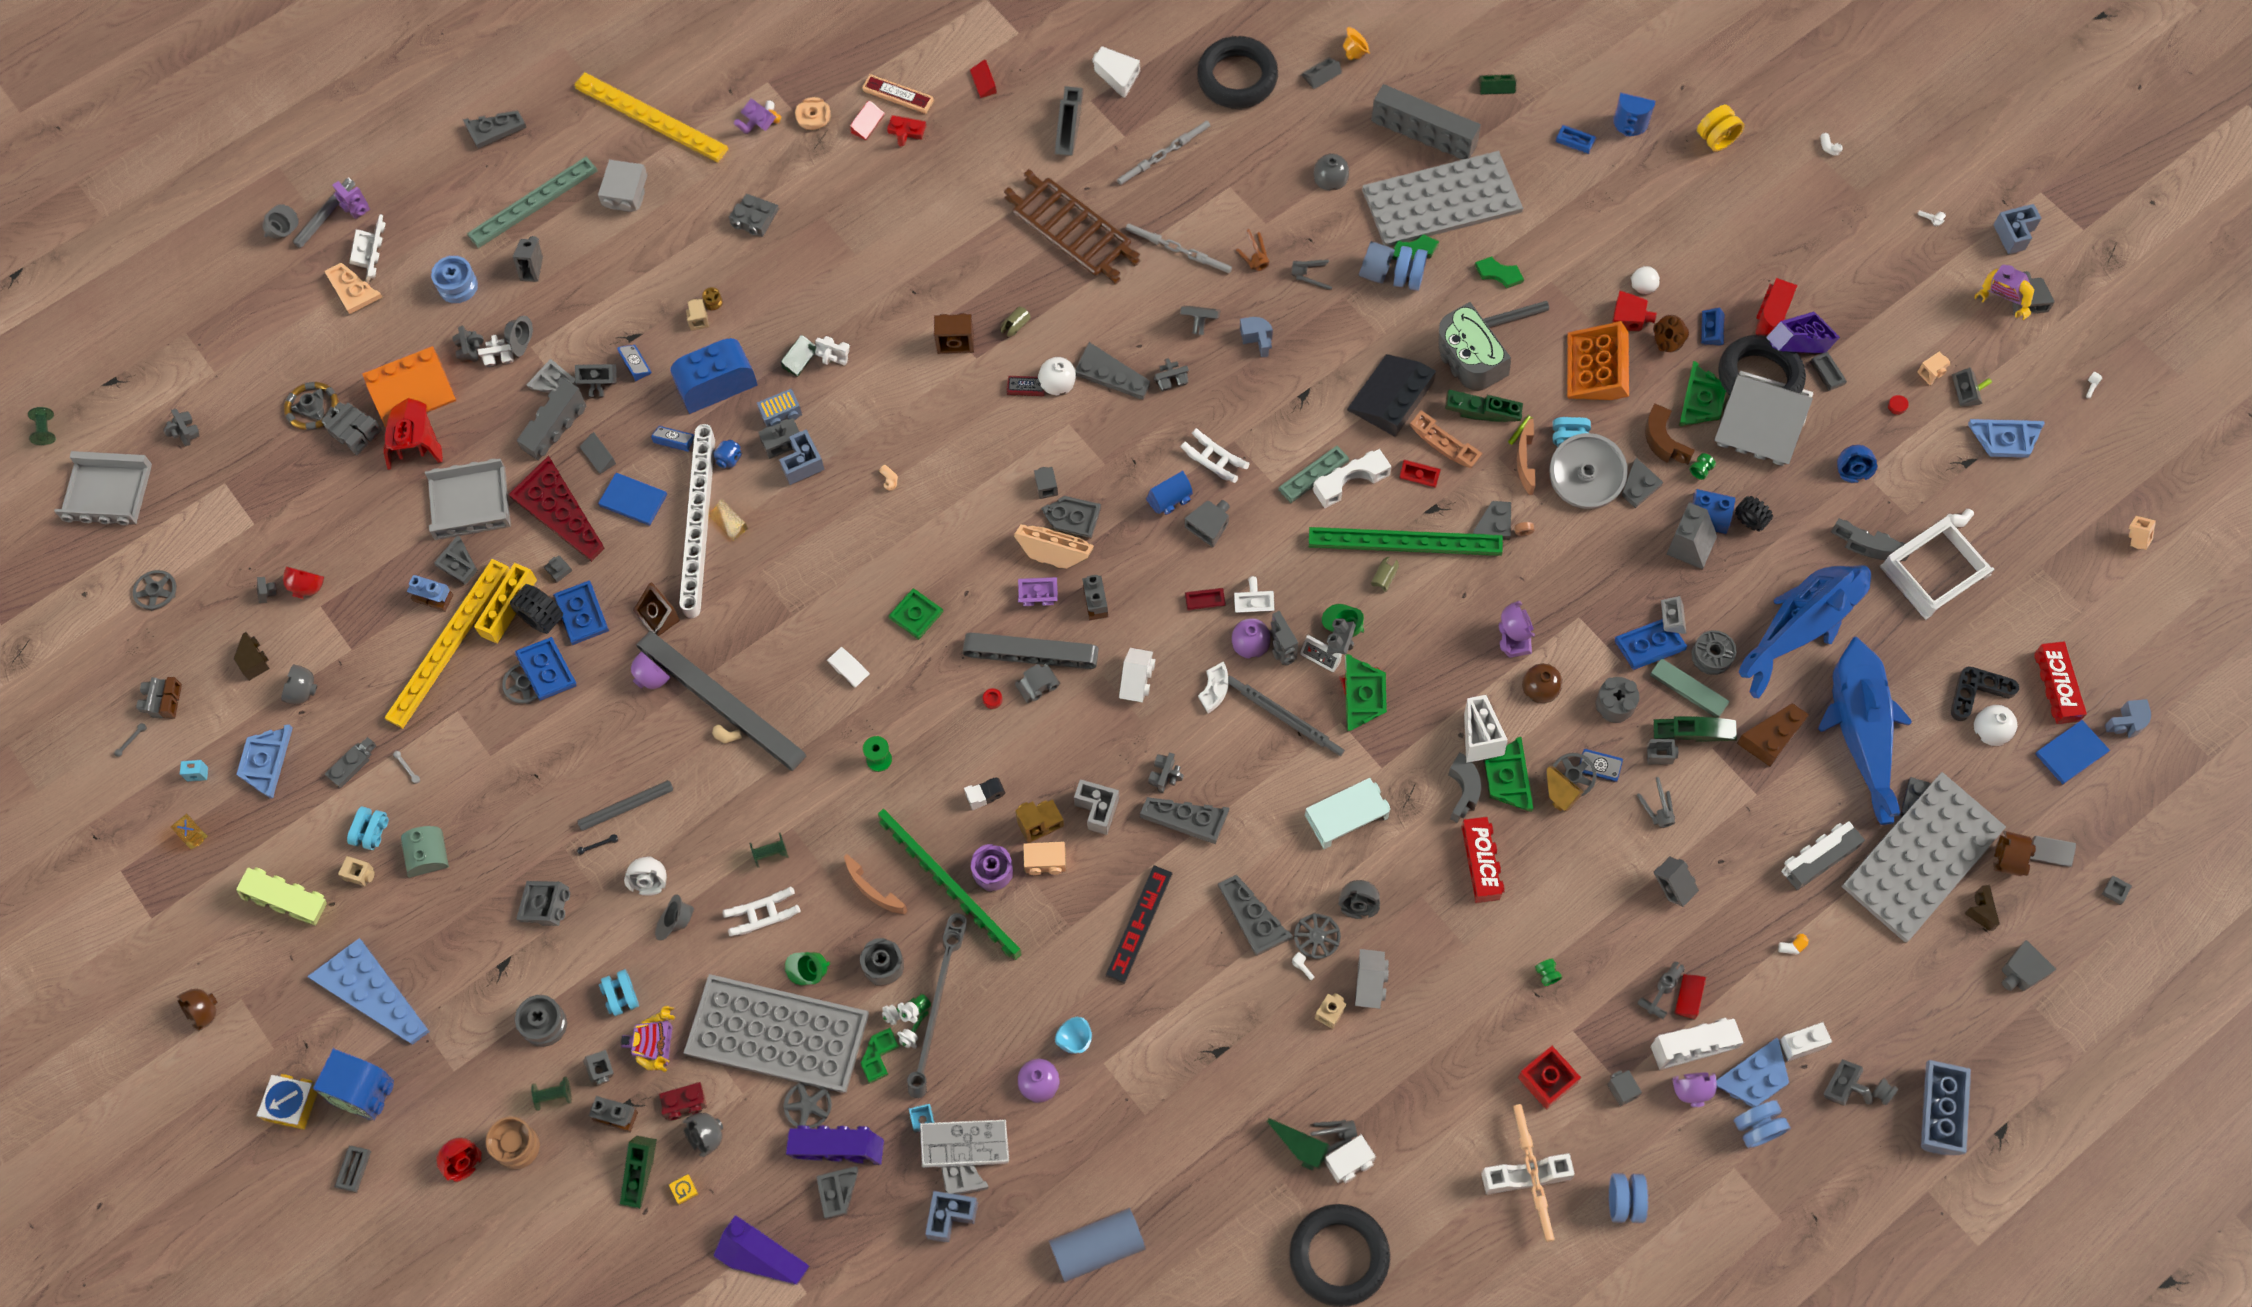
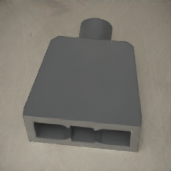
[513,236,543,282]
[2012,271,2055,315]
[1185,500,1230,547]
[2002,940,2056,991]

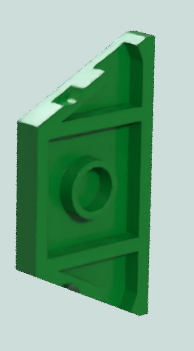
[1679,361,1726,426]
[1345,654,1387,731]
[1484,737,1533,812]

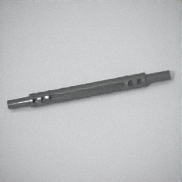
[1228,675,1345,757]

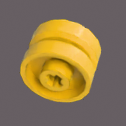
[1697,105,1745,151]

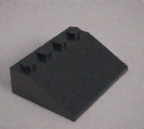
[1347,354,1436,437]

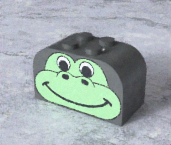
[1438,302,1511,390]

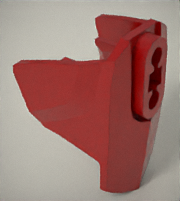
[383,398,443,470]

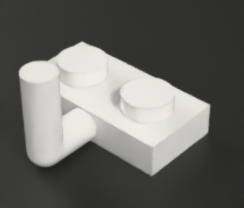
[1234,576,1274,613]

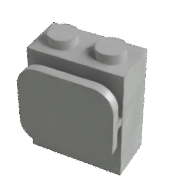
[598,160,647,212]

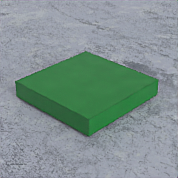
[889,588,944,640]

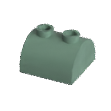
[401,826,449,878]

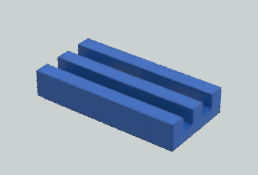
[1555,125,1596,154]

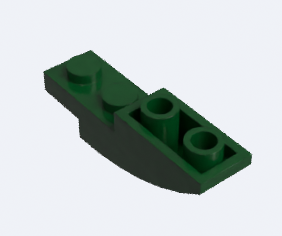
[1445,389,1523,422]
[1653,716,1737,742]

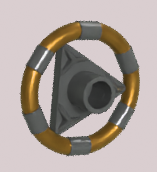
[284,382,339,430]

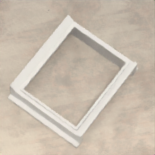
[1879,515,1995,620]

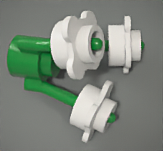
[882,994,932,1048]

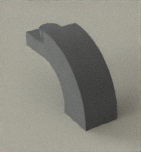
[1448,752,1481,823]

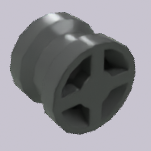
[1871,1078,1898,1105]

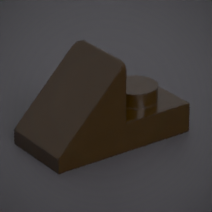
[1965,885,2000,931]

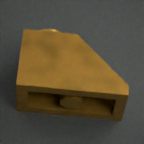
[1547,766,1584,811]

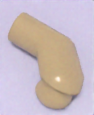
[712,725,742,743]

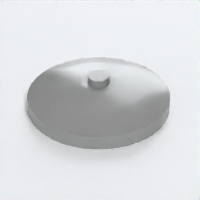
[1549,433,1627,509]

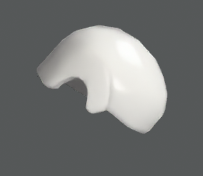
[1631,266,1660,294]

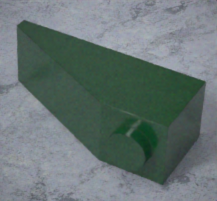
[1267,1118,1330,1171]
[619,1135,657,1208]

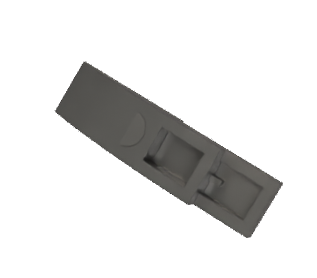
[1831,518,1910,561]

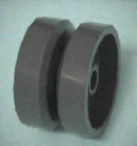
[515,995,567,1047]

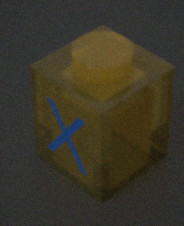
[170,813,208,849]

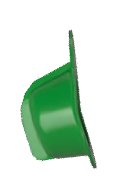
[1322,604,1364,637]
[785,952,831,985]

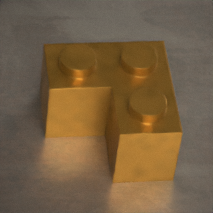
[1015,799,1064,843]

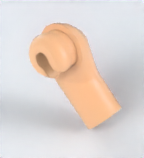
[879,465,898,491]

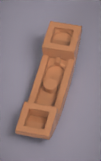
[1410,410,1483,468]
[1517,419,1535,495]
[844,854,908,914]

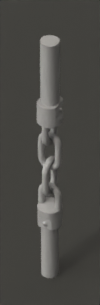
[1117,121,1210,185]
[1126,223,1232,273]

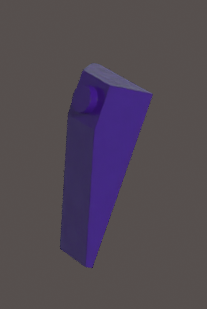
[714,1215,810,1285]

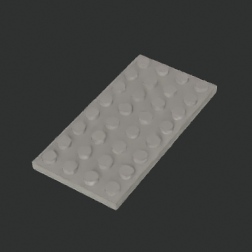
[1362,151,1523,247]
[1841,772,2006,943]
[684,974,869,1093]

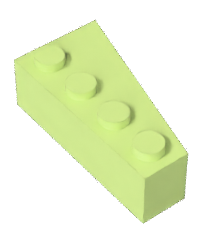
[236,867,327,926]

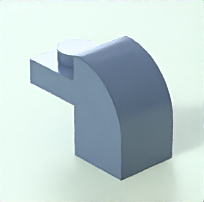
[1240,317,1273,358]
[2105,699,2151,738]

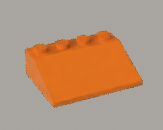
[1567,321,1629,400]
[362,346,457,428]

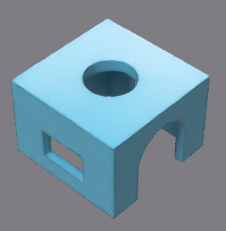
[180,760,208,782]
[909,1104,934,1132]

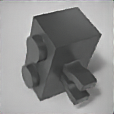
[575,364,617,397]
[758,418,800,459]
[1654,856,1699,907]

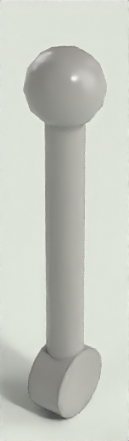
[393,751,420,784]

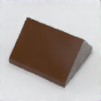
[633,582,680,636]

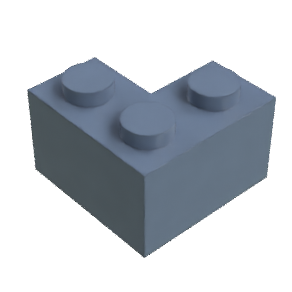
[1993,204,2042,254]
[779,429,825,485]
[925,1191,978,1243]

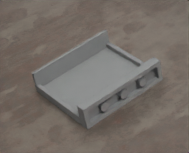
[1714,374,1813,466]
[54,451,152,525]
[425,459,511,540]

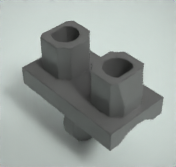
[452,325,484,362]
[1154,358,1189,391]
[164,409,199,446]
[1327,619,1356,655]
[1148,752,1184,793]

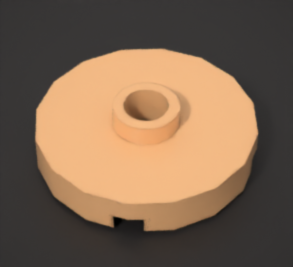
[795,97,831,130]

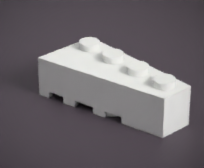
[1651,1018,1744,1070]

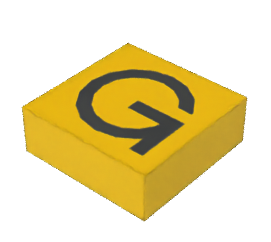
[669,1174,698,1205]

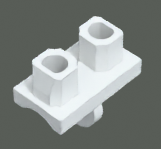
[478,335,513,367]
[815,336,849,365]

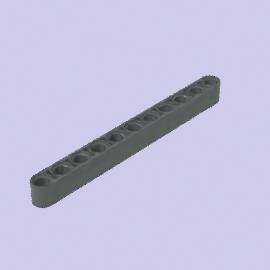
[636,631,807,771]

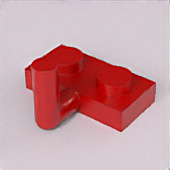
[887,115,926,147]

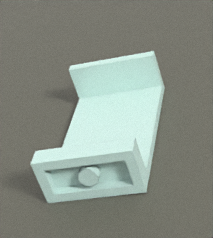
[1305,778,1391,849]

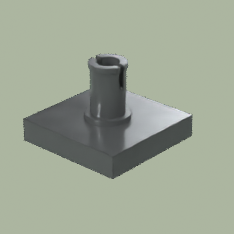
[1180,305,1221,335]

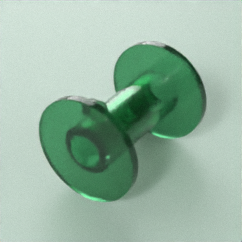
[28,407,56,445]
[749,833,789,868]
[531,1076,572,1111]

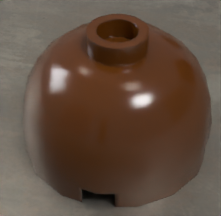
[1522,663,1563,704]
[176,989,218,1031]

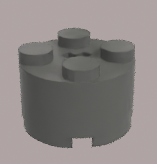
[1595,677,1639,723]
[860,938,904,985]

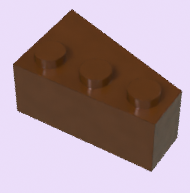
[1737,703,1809,767]

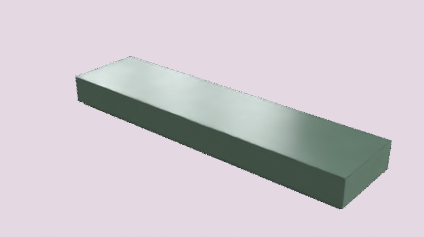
[1279,446,1349,503]
[1650,659,1730,718]

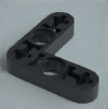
[1951,666,2019,721]

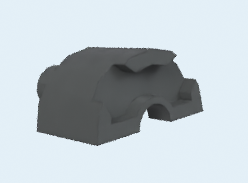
[1015,663,1061,703]

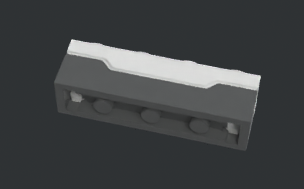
[1781,821,1865,891]

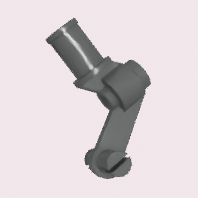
[1637,962,1685,1020]

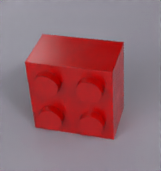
[1517,1045,1581,1110]

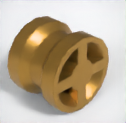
[702,287,723,310]

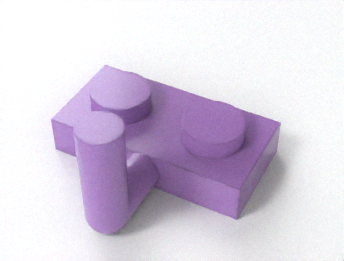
[734,98,776,134]

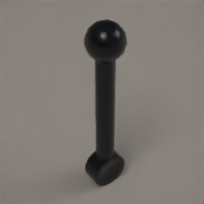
[577,834,618,855]

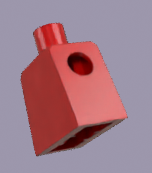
[1612,290,1657,332]

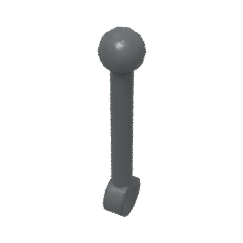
[114,723,147,757]

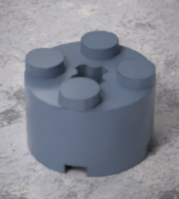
[1358,241,1395,284]

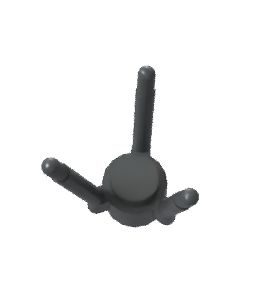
[1292,260,1332,290]
[1637,777,1675,828]
[1310,1119,1357,1154]

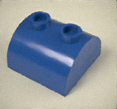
[1613,93,1656,136]
[1146,471,1193,515]
[1692,489,1735,534]

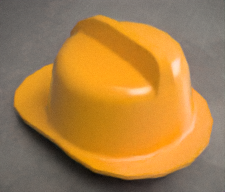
[1343,27,1370,60]

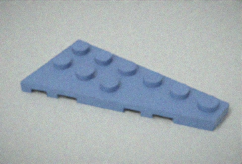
[307,938,430,1045]

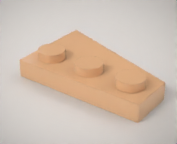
[325,263,383,314]

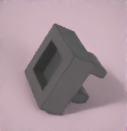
[544,555,572,583]
[257,577,277,603]

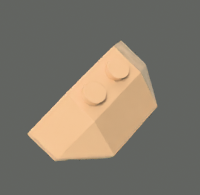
[1014,524,1094,569]

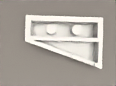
[1464,695,1507,763]

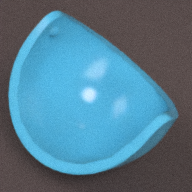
[1055,1017,1092,1054]

